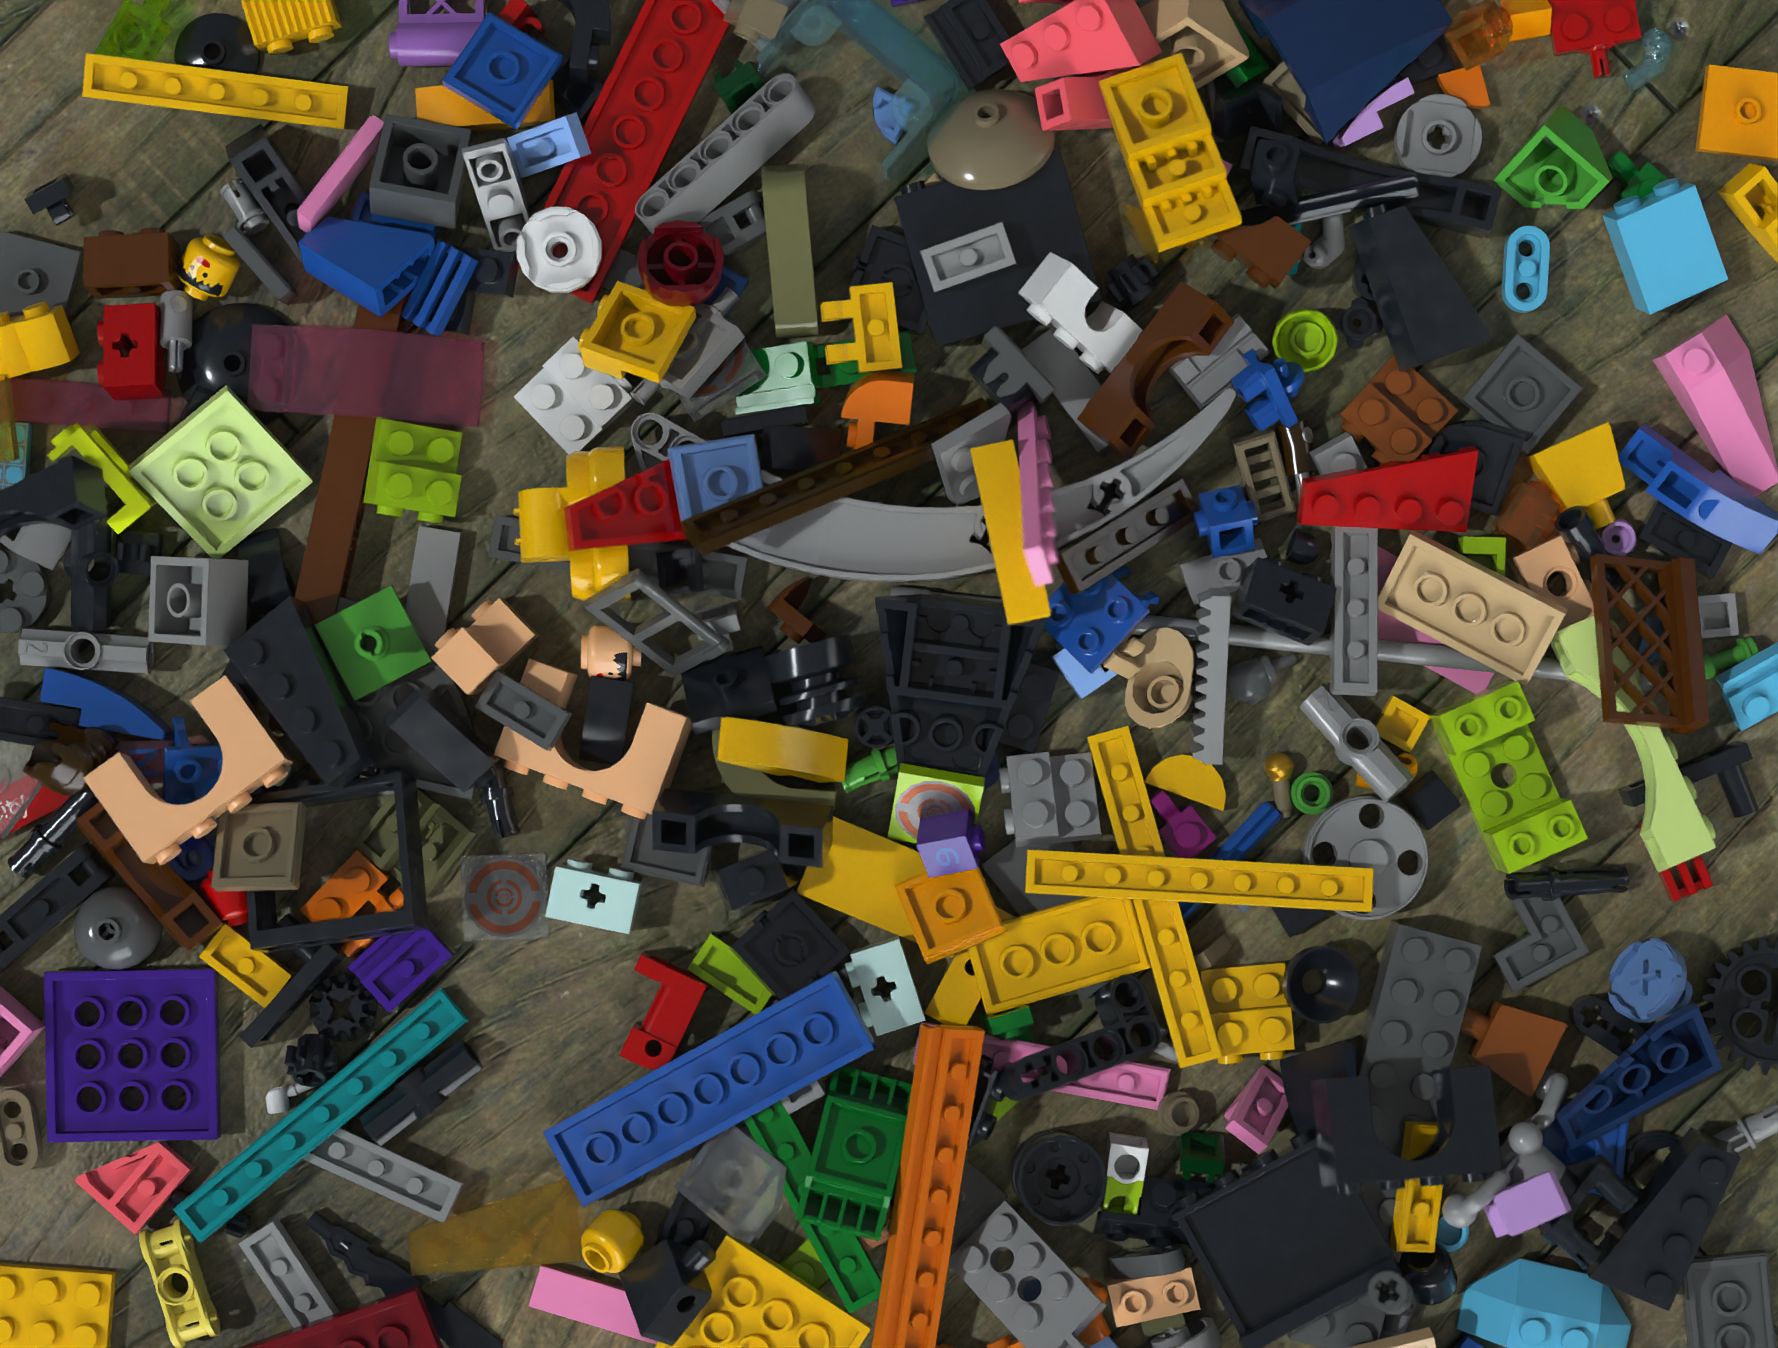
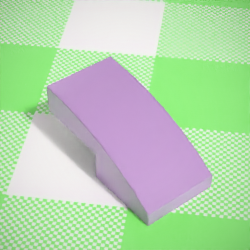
[1332,77,1415,148]

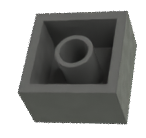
[369,114,471,229]

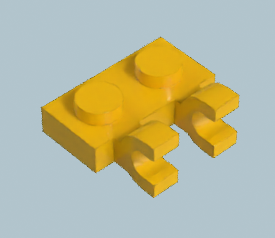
[820,282,902,374]

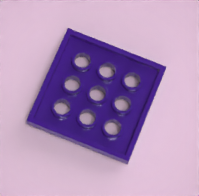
[44,968,221,1143]

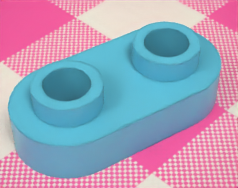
[1502,226,1550,313]

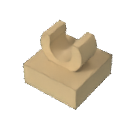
[1102,628,1145,680]

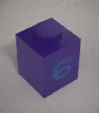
[916,809,986,878]

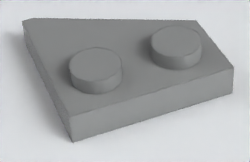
[931,403,1011,507]

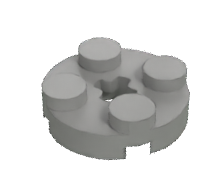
[1394,94,1482,178]

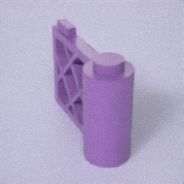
[389,0,486,67]

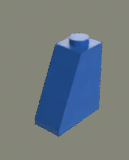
[298,217,435,317]

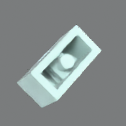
[545,858,643,934]
[845,936,925,1036]

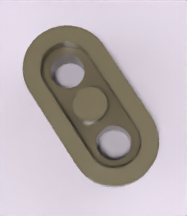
[0,1087,43,1174]

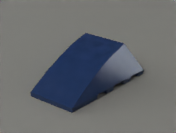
[1238,0,1453,144]

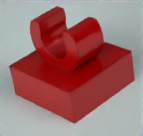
[497,0,546,35]

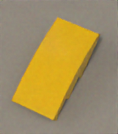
[1099,53,1242,252]

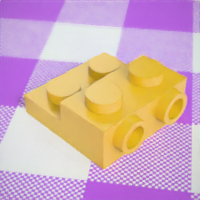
[578,281,696,384]
[1199,961,1295,1064]

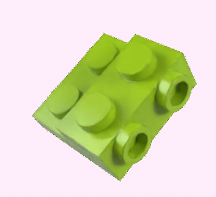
[363,418,462,524]

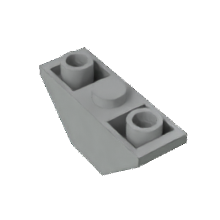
[462,138,531,252]

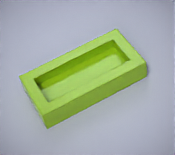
[687,932,772,1015]

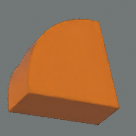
[1436,64,1491,109]

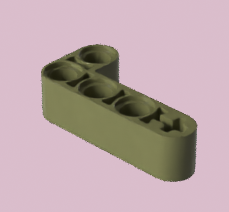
[761,163,819,339]

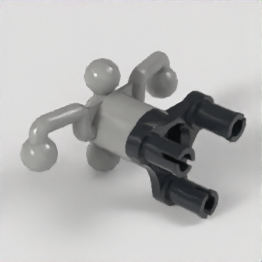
[1442,1069,1640,1269]

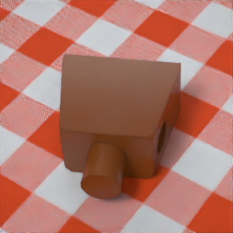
[1460,1000,1567,1098]

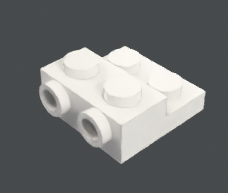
[514,337,635,454]

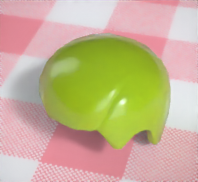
[1272,307,1339,373]

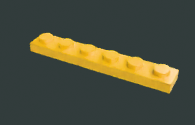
[82,53,348,129]

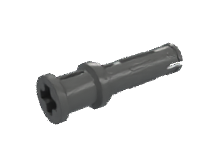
[1368,1271,1419,1316]

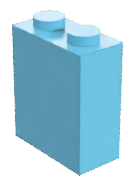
[1602,178,1728,315]

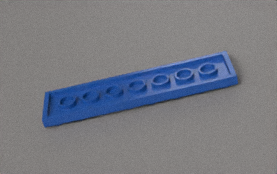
[543,970,877,1207]

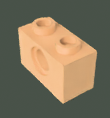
[1507,536,1594,632]
[1104,1258,1200,1327]

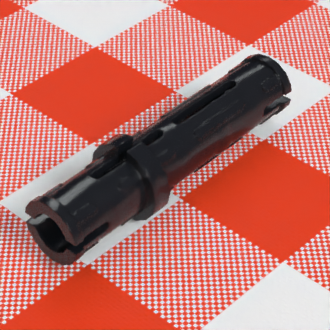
[7,786,99,878]
[1504,865,1630,901]

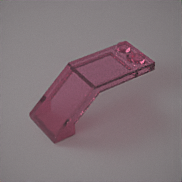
[247,324,485,427]

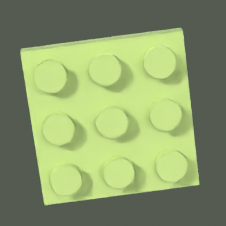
[127,385,313,559]

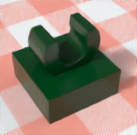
[714,60,764,115]
[1179,1131,1225,1183]

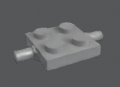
[630,287,744,405]

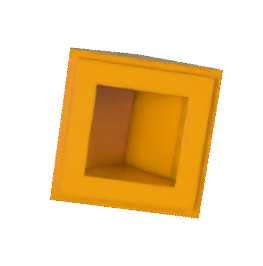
[1500,0,1552,43]

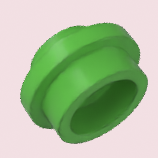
[1290,772,1333,815]

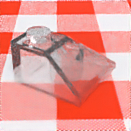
[674,1125,787,1245]

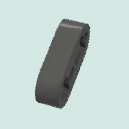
[1107,1245,1186,1279]

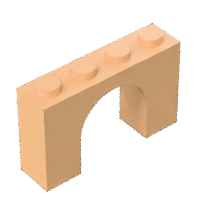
[494,658,692,820]
[83,675,294,865]

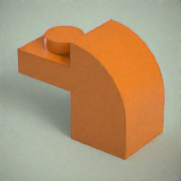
[841,371,915,449]

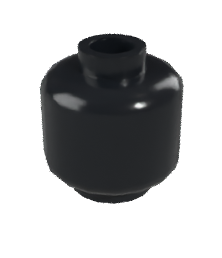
[1399,1243,1458,1306]

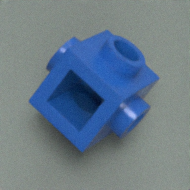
[1194,485,1258,558]

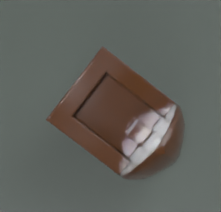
[767,576,827,644]

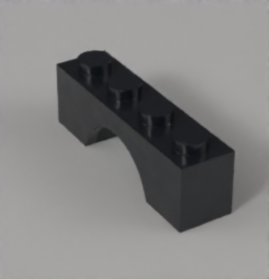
[652,788,833,868]

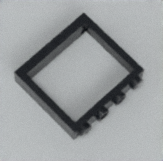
[246,768,429,953]

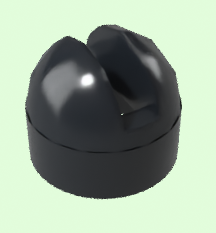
[1285,528,1320,565]

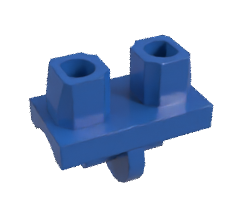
[1230,348,1305,432]

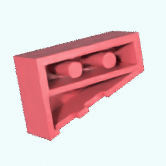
[1000,0,1162,82]

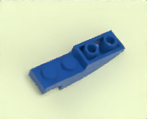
[1618,423,1778,554]

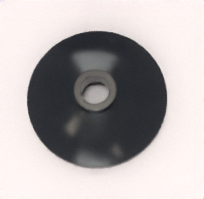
[174,13,260,75]

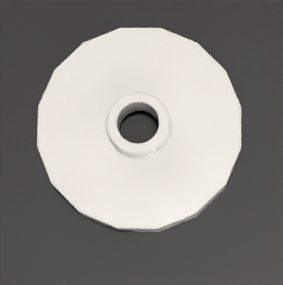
[517,207,602,293]

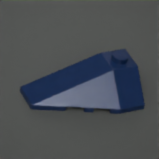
[1555,1002,1723,1150]

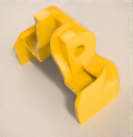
[513,446,631,602]

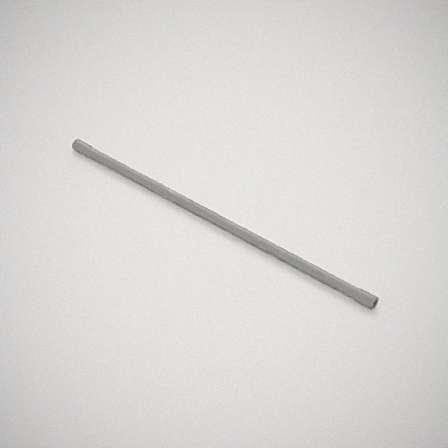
[890,586,1654,691]

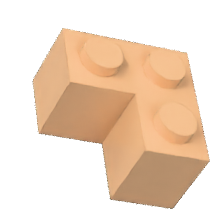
[431,598,539,695]

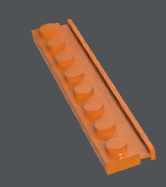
[872,1024,985,1348]

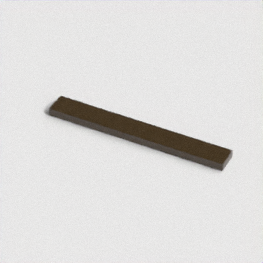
[681,398,993,556]

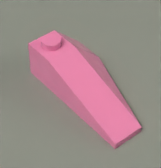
[1653,314,1778,497]

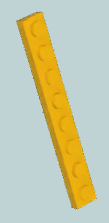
[1087,726,1222,1068]
[1025,850,1374,912]

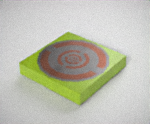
[887,763,985,843]

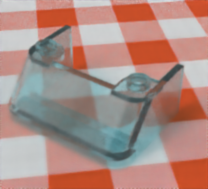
[755,0,961,181]

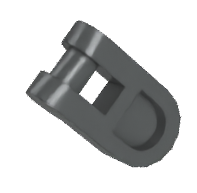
[699,189,766,256]

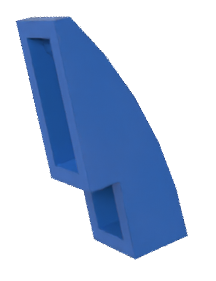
[40,668,173,740]

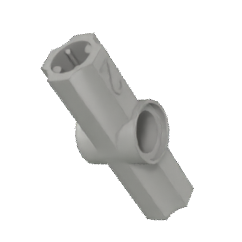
[18,628,155,674]
[1300,682,1414,803]

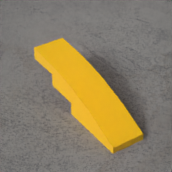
[970,439,1051,625]

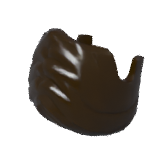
[23,721,119,796]

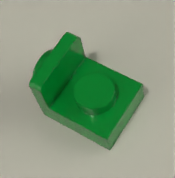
[980,1005,1034,1042]

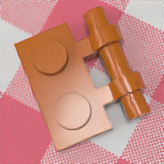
[299,848,404,959]

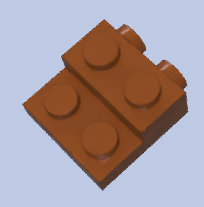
[1336,354,1459,466]

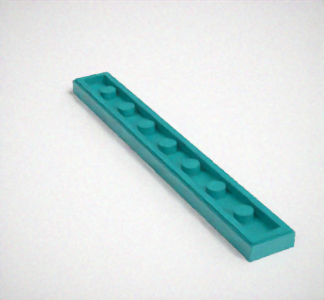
[173,988,470,1243]

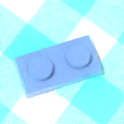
[507,112,591,178]

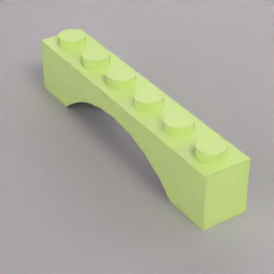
[1550,615,1716,873]

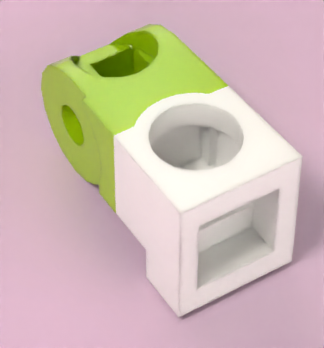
[1101,1132,1149,1215]

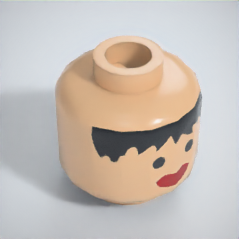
[581,625,641,681]

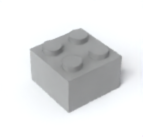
[148,556,248,646]

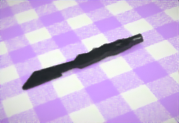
[305,1211,503,1348]

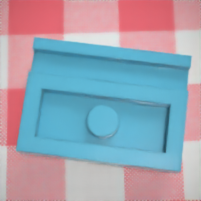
[1715,642,1778,731]

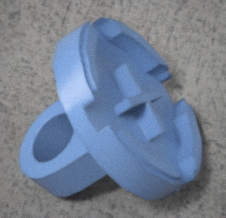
[1608,938,1693,1023]

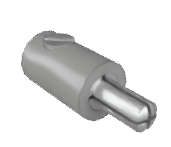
[160,290,193,373]

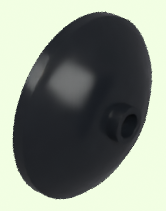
[176,303,305,426]

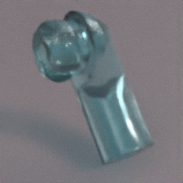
[1622,28,1672,92]

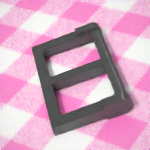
[584,569,730,677]

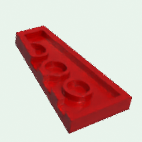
[1297,446,1479,533]

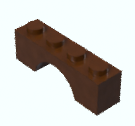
[1205,216,1312,289]
[1077,281,1235,459]
[76,801,222,956]

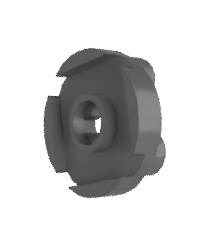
[0,549,51,633]

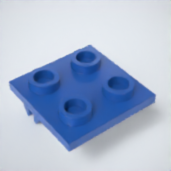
[1044,565,1160,674]
[162,716,223,823]

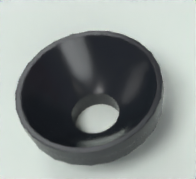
[1283,946,1360,1024]

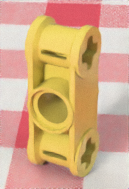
[139,1218,220,1348]

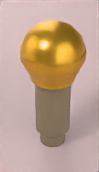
[1264,753,1294,818]

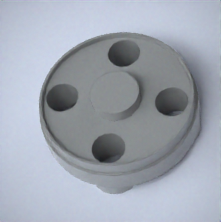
[1301,795,1428,920]

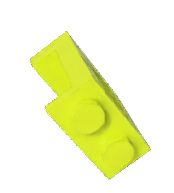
[47,422,158,534]

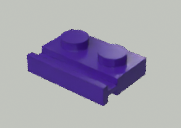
[348,927,454,1013]

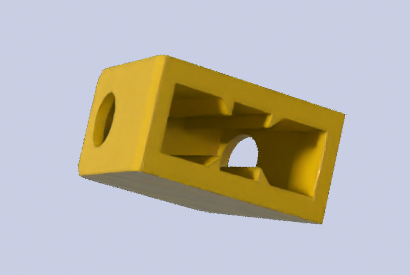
[1525,422,1625,530]

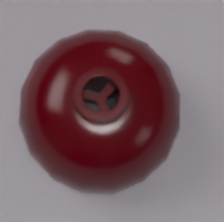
[638,220,724,307]

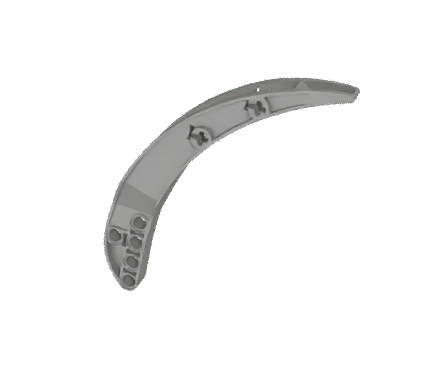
[631,388,1236,583]

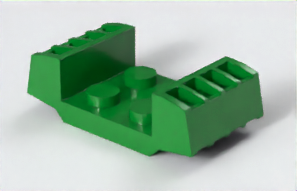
[795,1066,912,1241]

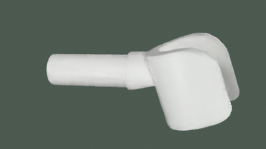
[265,1083,315,1114]

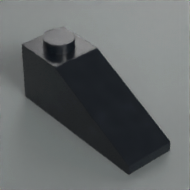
[225,124,308,263]

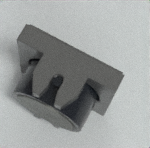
[968,326,1054,416]

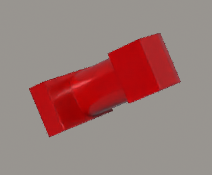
[619,951,708,1070]

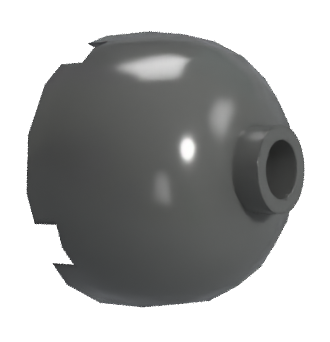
[74,885,163,970]

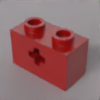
[97,303,165,401]

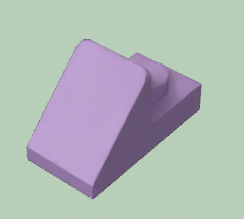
[1483,1169,1572,1238]

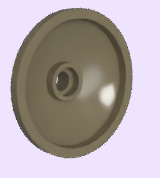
[927,89,1056,190]

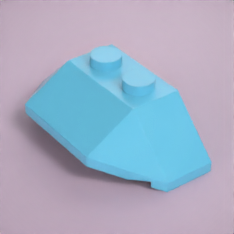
[1455,1257,1631,1348]

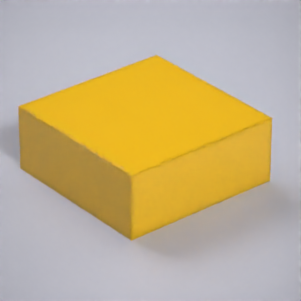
[1375,696,1431,754]

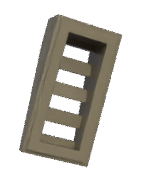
[1229,426,1296,523]

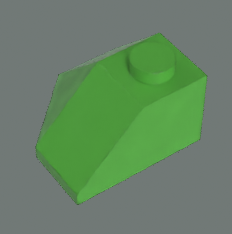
[1493,104,1613,209]

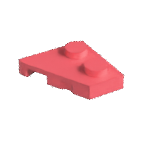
[74,1140,194,1234]

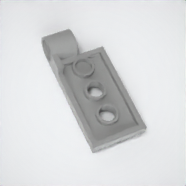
[948,1200,1107,1348]

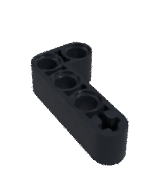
[999,975,1162,1101]

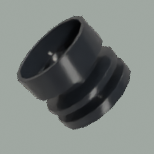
[764,634,868,727]
[1010,1128,1108,1227]

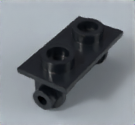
[967,1055,1011,1149]

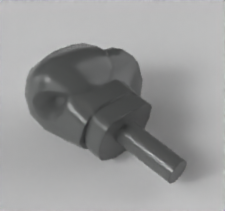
[1226,653,1297,706]

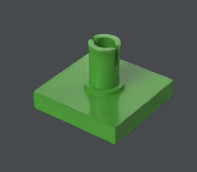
[315,585,432,701]

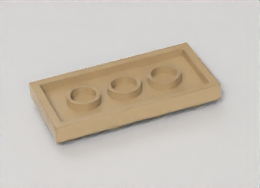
[1378,530,1568,687]

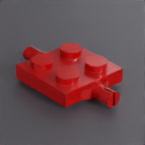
[1548,0,1641,79]

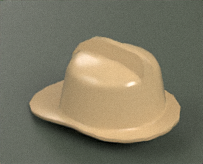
[1125,627,1194,728]

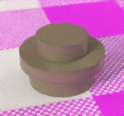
[1157,1091,1199,1134]

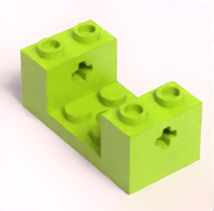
[1428,681,1588,874]

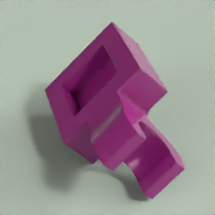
[1149,789,1217,859]

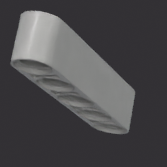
[635,73,816,234]

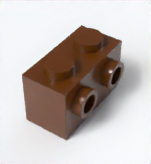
[84,228,180,299]

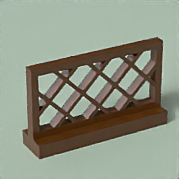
[1590,554,1710,735]

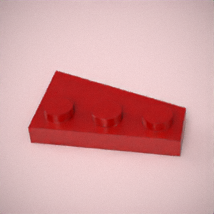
[564,459,687,551]

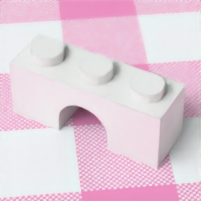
[1018,252,1143,374]

